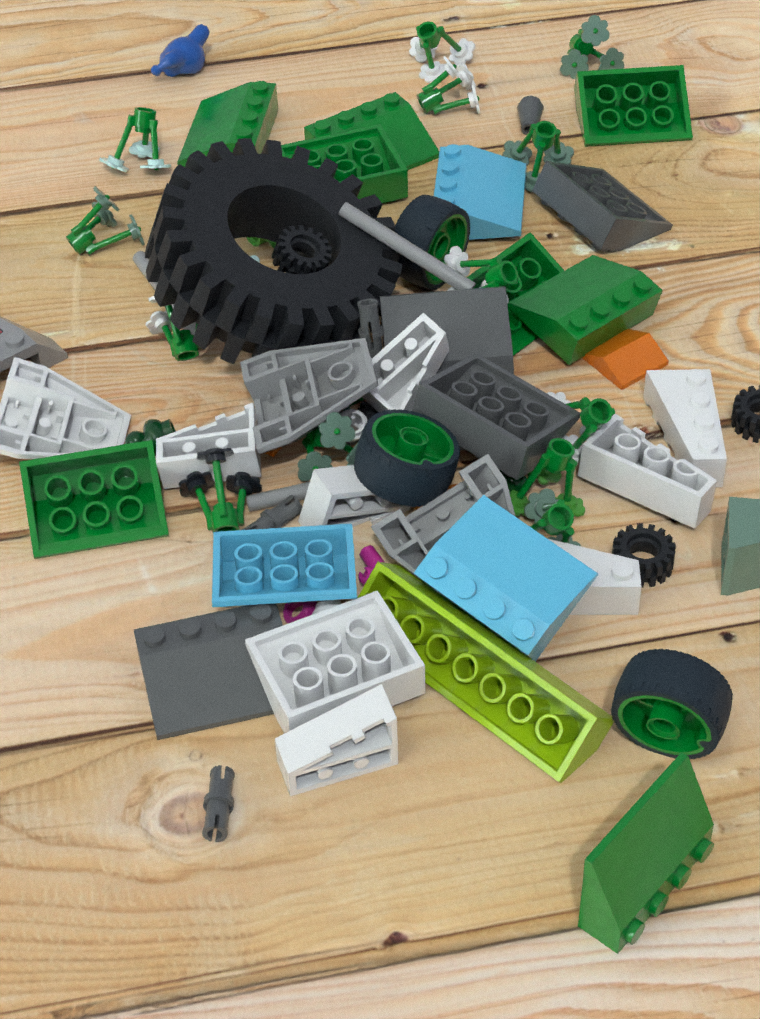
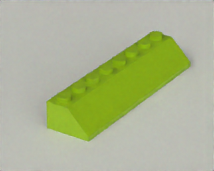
[357,561,614,782]

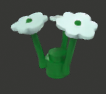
[99,107,171,172]

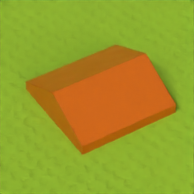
[582,329,669,390]

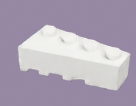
[643,369,727,487]
[578,413,717,529]

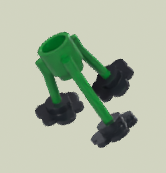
[178,448,262,532]

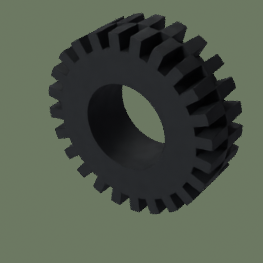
[145,138,402,364]

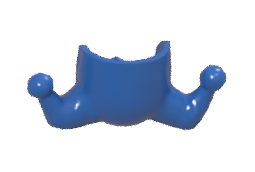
[151,24,210,77]

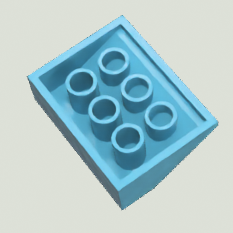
[434,144,527,240]
[414,495,599,662]
[212,524,357,607]

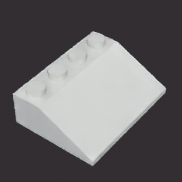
[245,591,426,734]

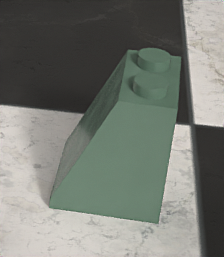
[721,497,760,596]

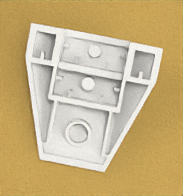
[0,357,131,459]

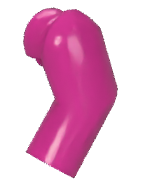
[358,545,385,587]

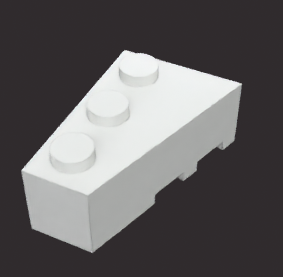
[362,313,449,412]
[156,403,261,489]
[298,465,411,532]
[549,539,642,615]
[275,684,398,796]

